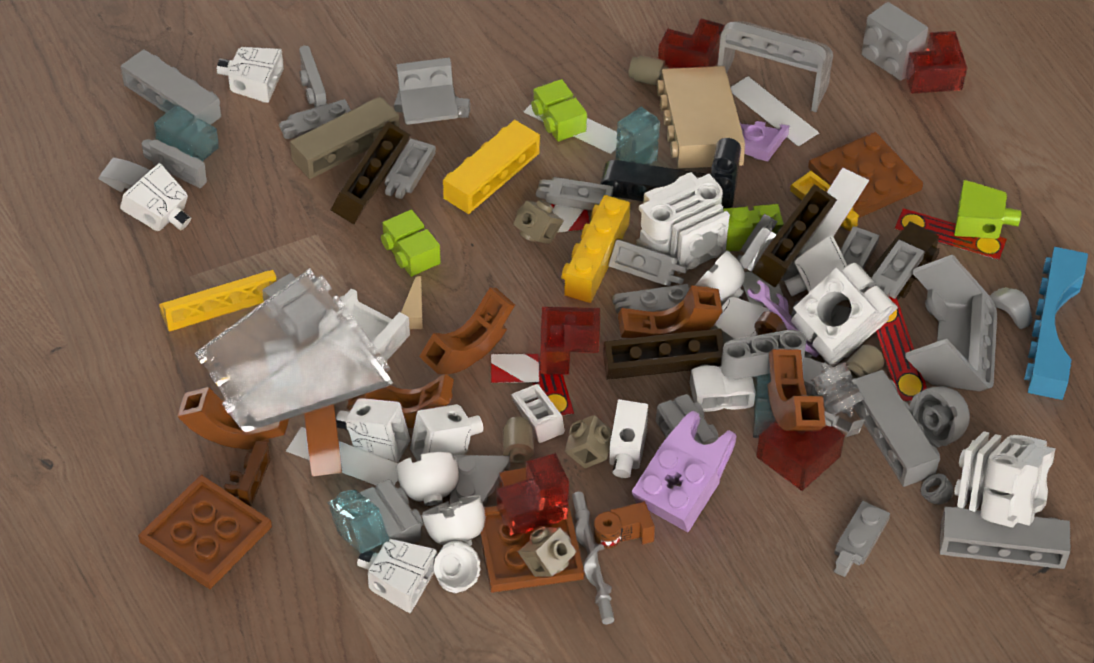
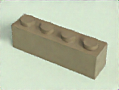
[290,96,400,179]

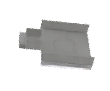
[737,214,777,272]
[824,410,865,437]

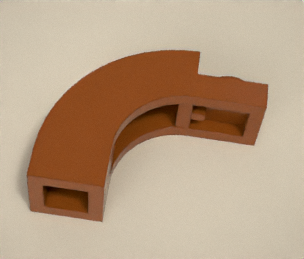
[618,285,723,338]
[419,287,515,374]
[767,349,826,431]
[347,373,454,428]
[177,387,291,449]
[302,388,342,476]

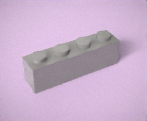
[121,49,221,134]
[848,370,940,487]
[940,506,1070,569]

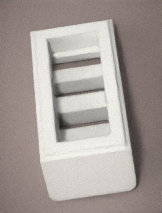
[511,384,565,443]

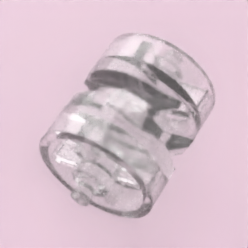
[810,362,865,417]

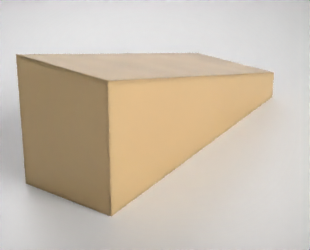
[401,276,423,329]

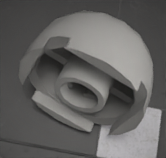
[910,386,970,447]

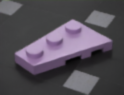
[740,121,790,162]

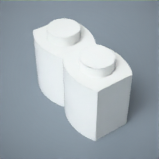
[690,365,756,412]

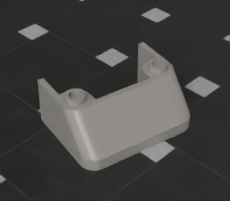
[718,21,833,112]
[905,254,997,391]

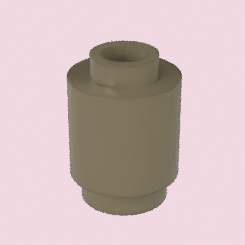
[629,55,669,86]
[842,345,884,384]
[503,417,534,463]

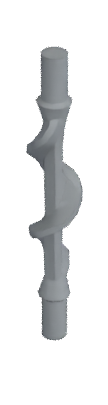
[572,492,614,624]

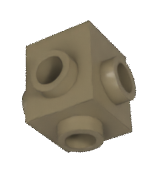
[513,200,564,244]
[565,415,613,468]
[518,527,577,577]

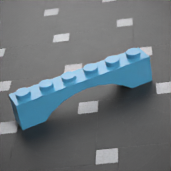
[1024,247,1088,400]

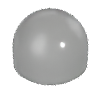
[921,474,953,504]

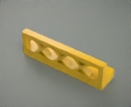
[159,270,277,332]

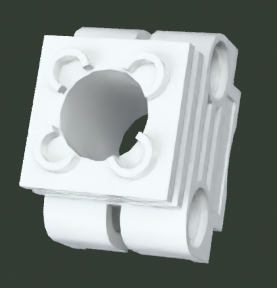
[636,172,730,274]
[791,263,898,367]
[955,431,1055,528]

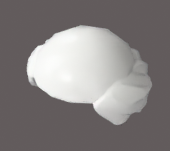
[433,540,481,593]

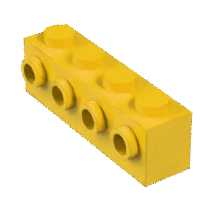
[443,120,540,214]
[561,195,631,303]

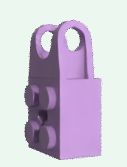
[631,411,736,532]

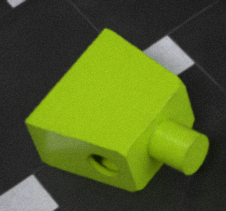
[954,180,1022,239]

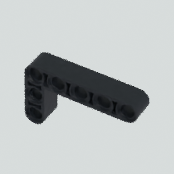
[600,138,741,209]

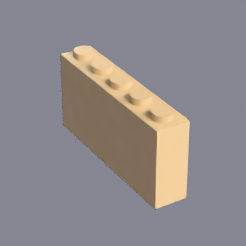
[657,66,745,169]

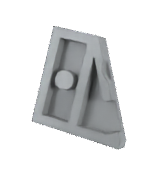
[450,455,510,506]

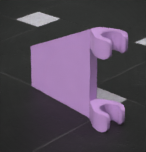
[747,280,819,357]

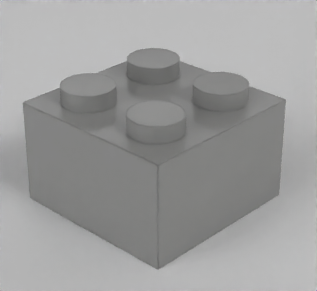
[861,2,928,81]

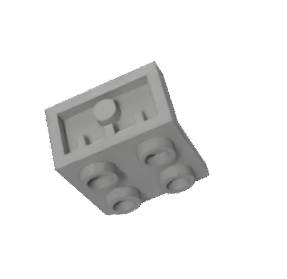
[396,57,458,125]

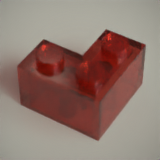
[658,18,725,69]
[905,31,967,94]
[540,307,600,375]
[756,421,845,491]
[497,453,569,536]

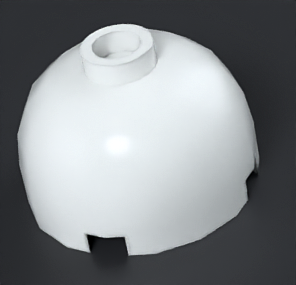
[695,251,745,306]
[396,452,459,506]
[422,495,486,546]

